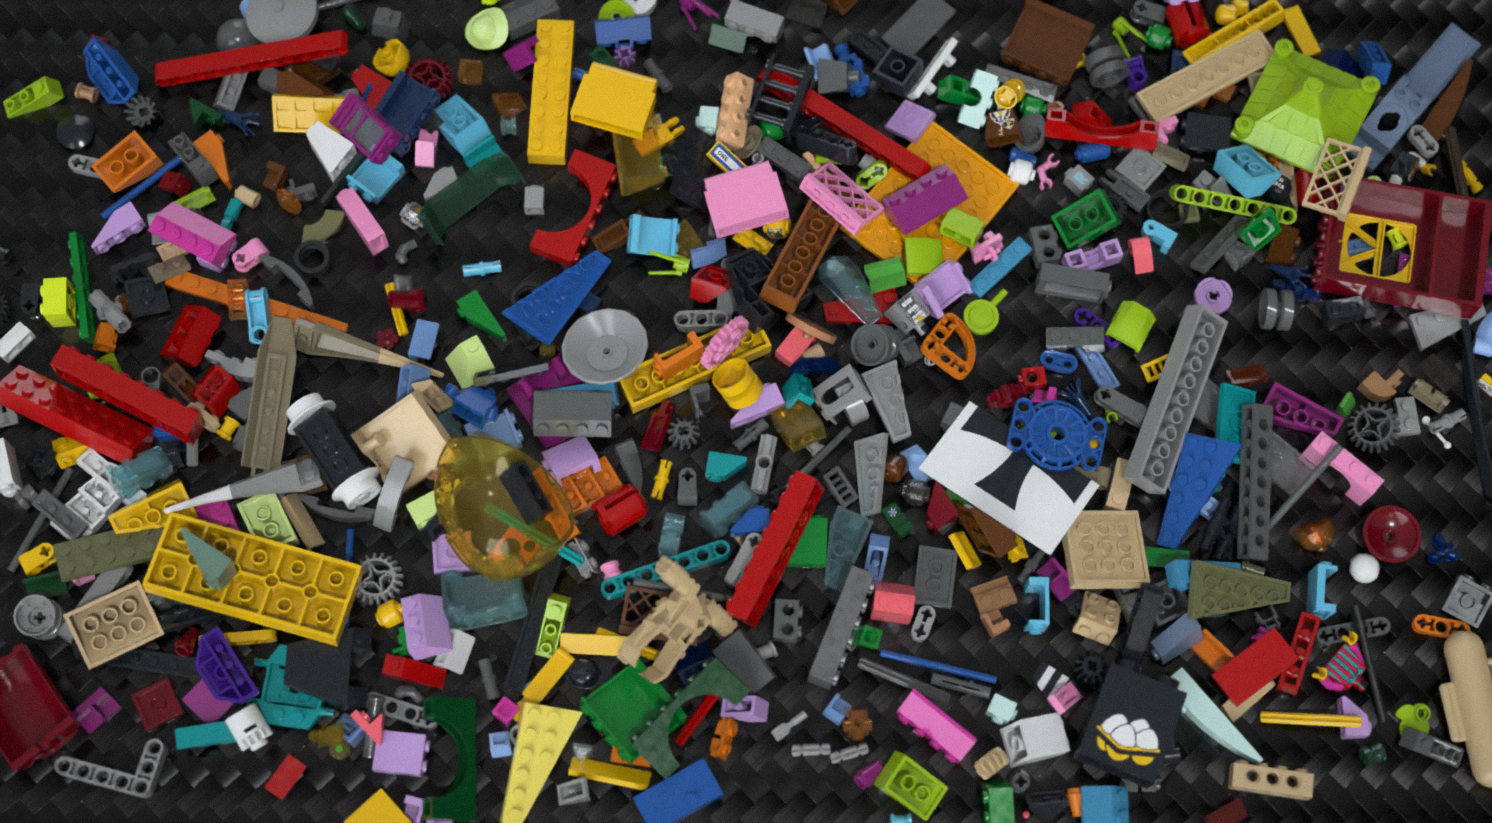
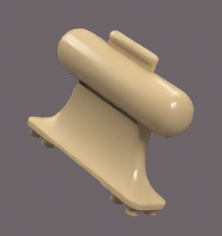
[1439,631,1492,788]

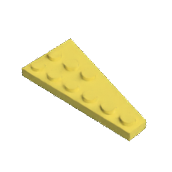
[500,702,583,823]

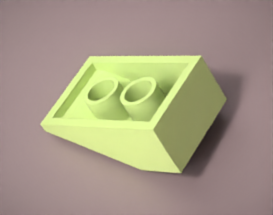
[236,493,300,547]

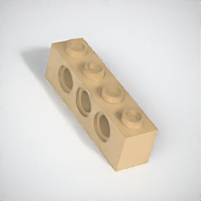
[1228,760,1314,800]

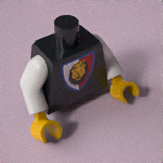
[1387,151,1436,186]

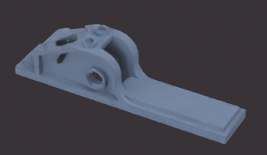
[1347,23,1481,173]

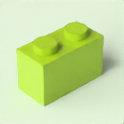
[940,208,985,249]

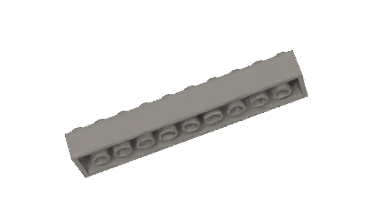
[1123,304,1228,494]

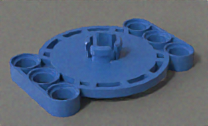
[1006,397,1107,472]

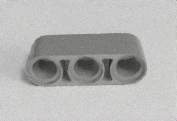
[674,310,730,333]

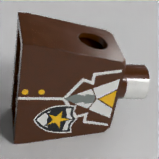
[985,105,1024,148]

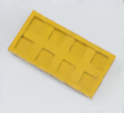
[272,94,349,134]

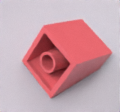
[870,581,915,625]

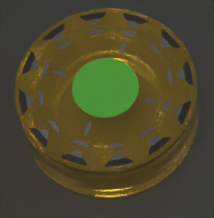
[329,739,350,760]

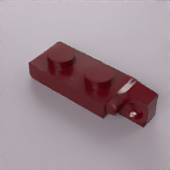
[640,400,675,452]

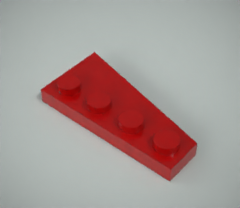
[822,288,899,325]

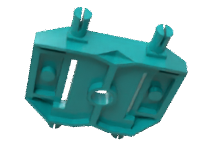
[246,644,335,730]

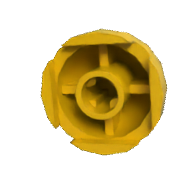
[373,39,410,77]

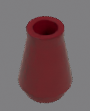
[174,627,199,657]

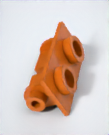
[709,717,738,761]

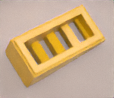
[1140,354,1168,383]

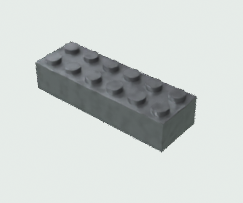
[808,565,876,690]

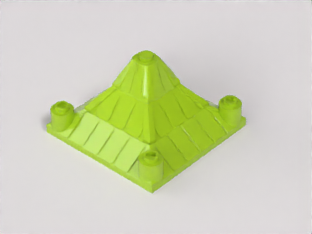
[1230,39,1381,180]

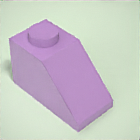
[721,696,769,722]
[1337,696,1372,739]

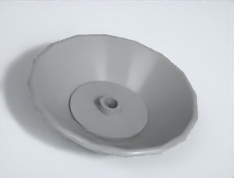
[562,308,648,385]

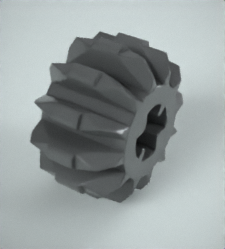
[124,95,157,127]
[667,417,700,450]

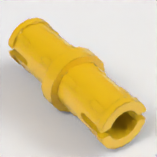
[650,459,673,500]

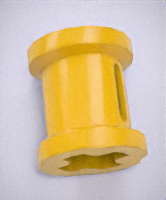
[216,416,241,441]

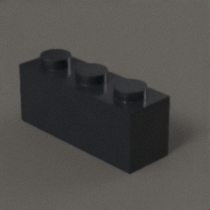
[498,460,554,526]

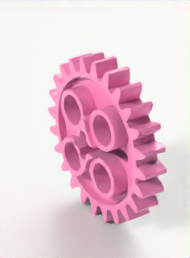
[700,315,749,370]

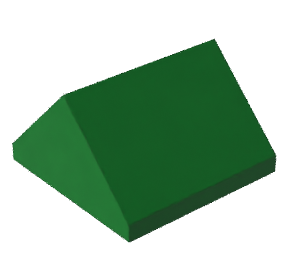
[1235,208,1283,254]

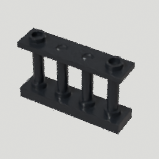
[746,53,815,138]

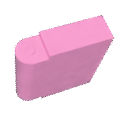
[704,161,789,239]

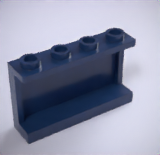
[360,70,441,158]

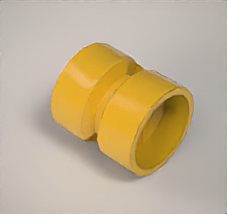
[994,78,1026,109]

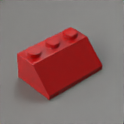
[160,305,222,367]

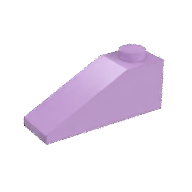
[730,382,785,430]

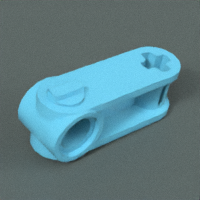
[245,287,271,344]

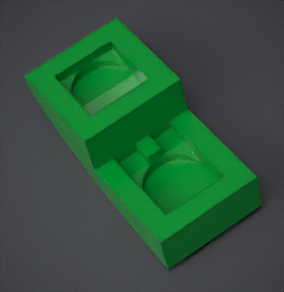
[852,625,883,650]

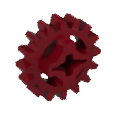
[986,383,1028,409]

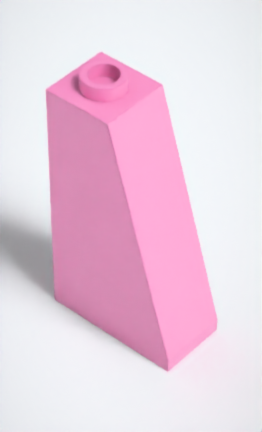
[336,187,389,256]

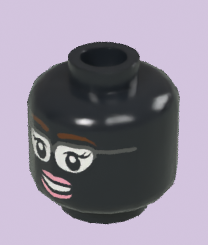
[1264,175,1292,203]

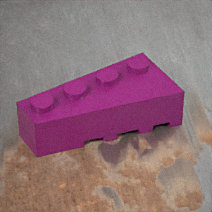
[1262,382,1344,438]

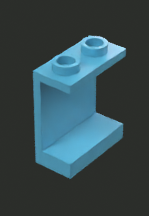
[627,214,680,257]
[1024,577,1049,635]

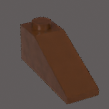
[277,68,334,96]
[159,361,207,412]

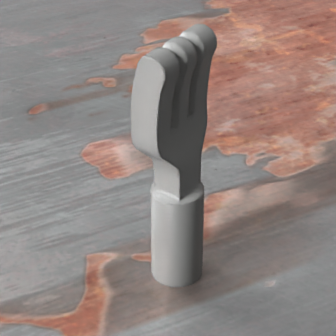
[771,711,808,742]

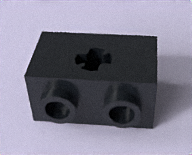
[1319,296,1366,326]

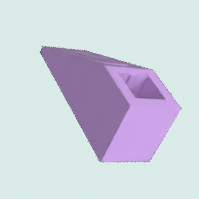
[91,201,146,255]

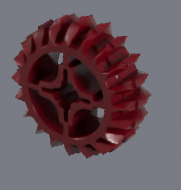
[406,56,453,103]

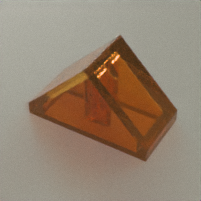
[491,93,527,121]

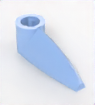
[1472,311,1492,357]

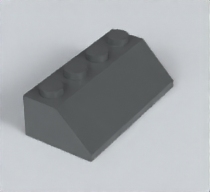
[533,391,612,437]

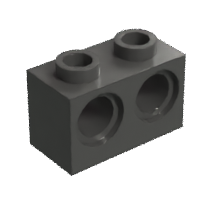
[1028,224,1062,269]
[773,599,803,643]

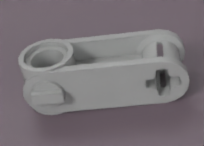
[724,533,762,587]

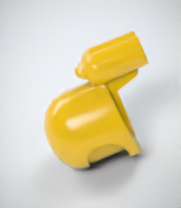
[1215,0,1249,25]

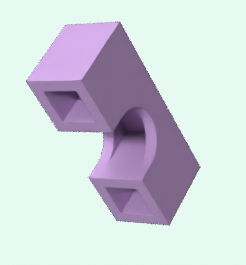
[1061,238,1123,271]

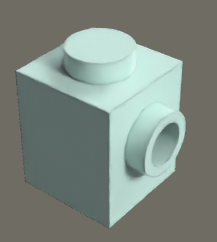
[696,106,720,136]
[985,693,1018,725]

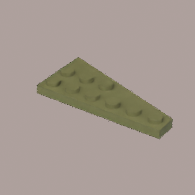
[1187,560,1291,619]

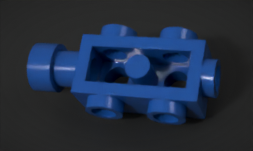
[833,43,870,97]

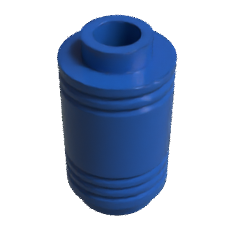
[1074,143,1111,163]

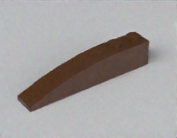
[1407,58,1473,158]

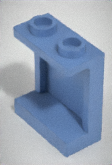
[464,408,524,464]

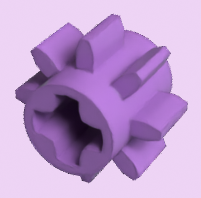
[614,45,636,69]

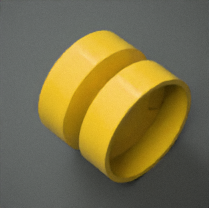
[712,357,763,409]

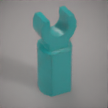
[220,198,243,231]

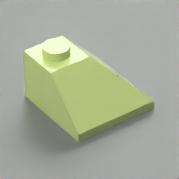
[445,335,495,390]

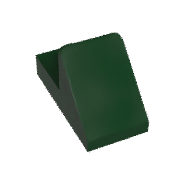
[189,98,226,131]

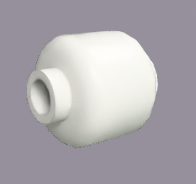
[1007,159,1036,185]

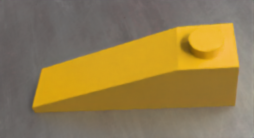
[107,479,198,534]

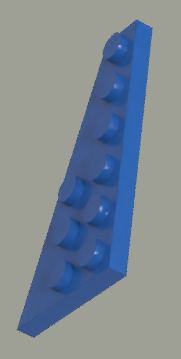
[1157,432,1243,550]

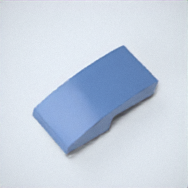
[690,238,727,269]

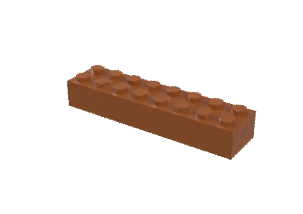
[759,179,855,314]

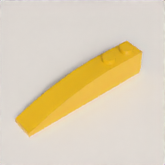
[1182,0,1285,65]

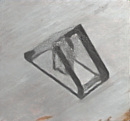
[1222,241,1255,271]

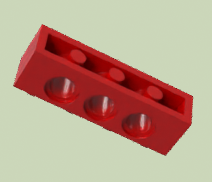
[1276,611,1321,696]

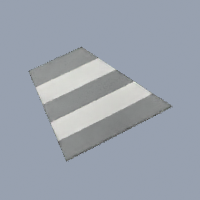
[1032,661,1076,713]

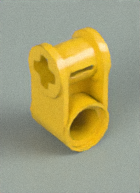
[18,543,57,577]

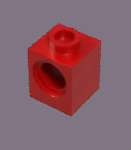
[1017,366,1047,391]

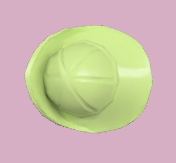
[465,8,508,50]

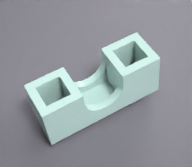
[957,69,1000,129]

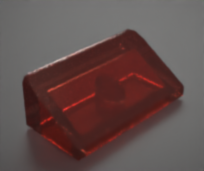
[1225,363,1269,387]
[1203,798,1248,823]

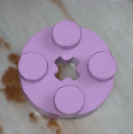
[1193,277,1233,315]

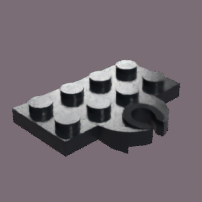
[663,125,716,209]

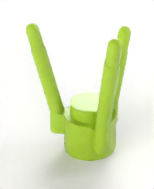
[1112,17,1147,58]
[648,250,690,276]

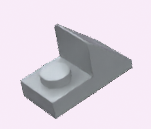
[1191,170,1232,204]

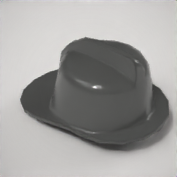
[1015,113,1045,155]

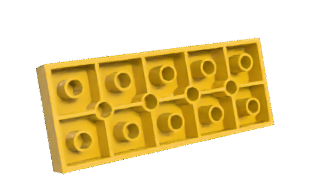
[142,512,363,646]

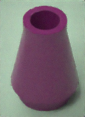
[853,761,883,789]

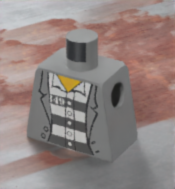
[883,288,930,336]

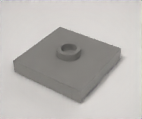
[1114,148,1166,192]

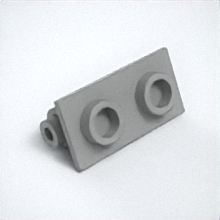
[567,538,600,579]

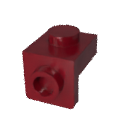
[158,171,192,198]

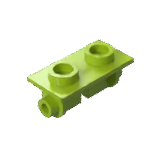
[175,186,216,212]

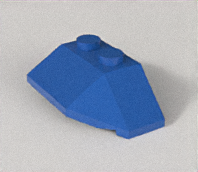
[83,37,139,104]

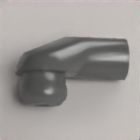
[395,239,418,264]
[394,685,425,705]

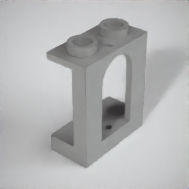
[813,364,873,425]

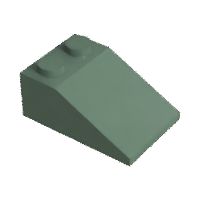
[180,527,237,591]

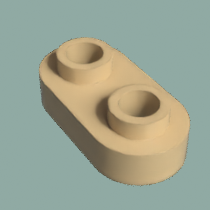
[186,402,221,433]

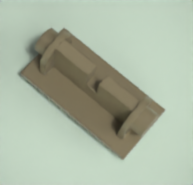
[1408,378,1450,414]

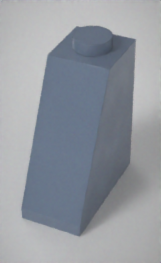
[1150,612,1203,664]

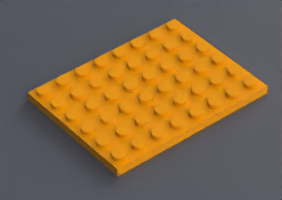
[840,121,1019,285]

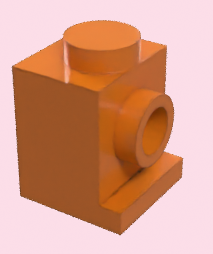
[93,322,118,353]

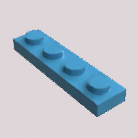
[970,236,1032,299]

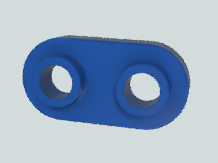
[1039,350,1078,374]

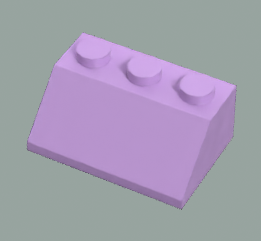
[401,594,453,661]

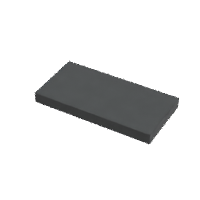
[881,0,956,56]

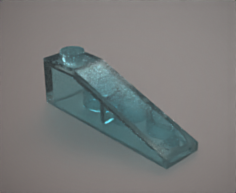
[819,256,882,325]
[824,505,874,592]

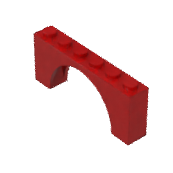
[530,149,618,268]

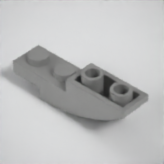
[205,350,257,383]

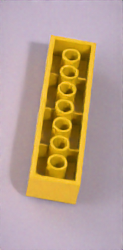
[527,19,575,165]
[618,326,772,414]

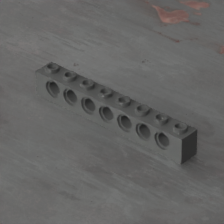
[1237,403,1273,561]

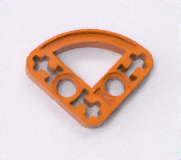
[920,313,976,380]

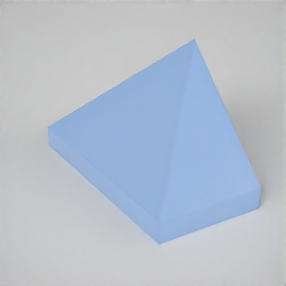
[900,444,933,486]

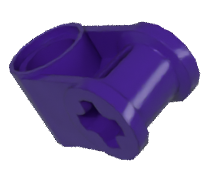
[1124,54,1147,91]

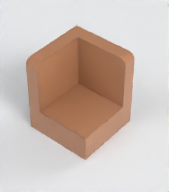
[980,610,1011,638]

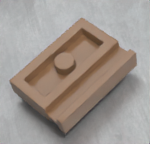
[970,575,1018,615]

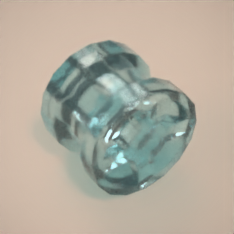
[500,117,517,136]

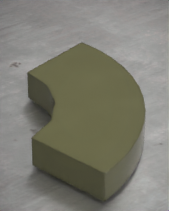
[302,210,345,243]

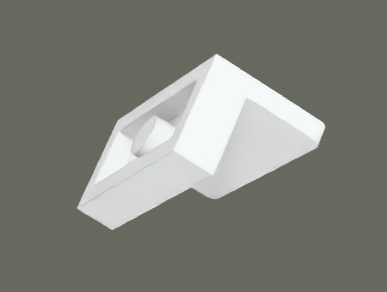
[0,322,36,363]
[433,628,475,675]

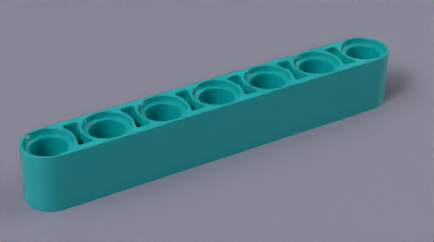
[601,540,730,600]

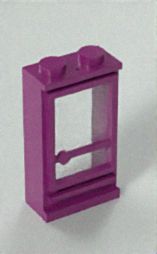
[329,92,403,165]

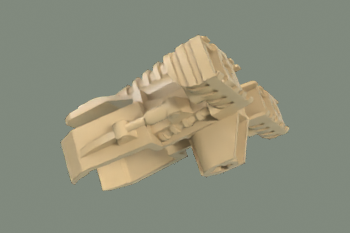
[617,555,738,684]

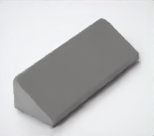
[213,72,248,111]

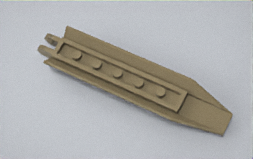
[240,316,297,477]

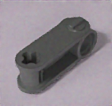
[1093,386,1148,428]

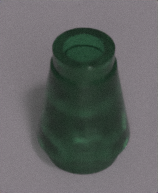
[341,3,366,31]

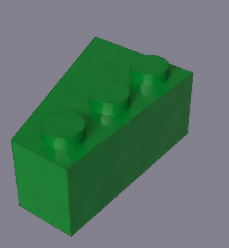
[982,779,1015,823]

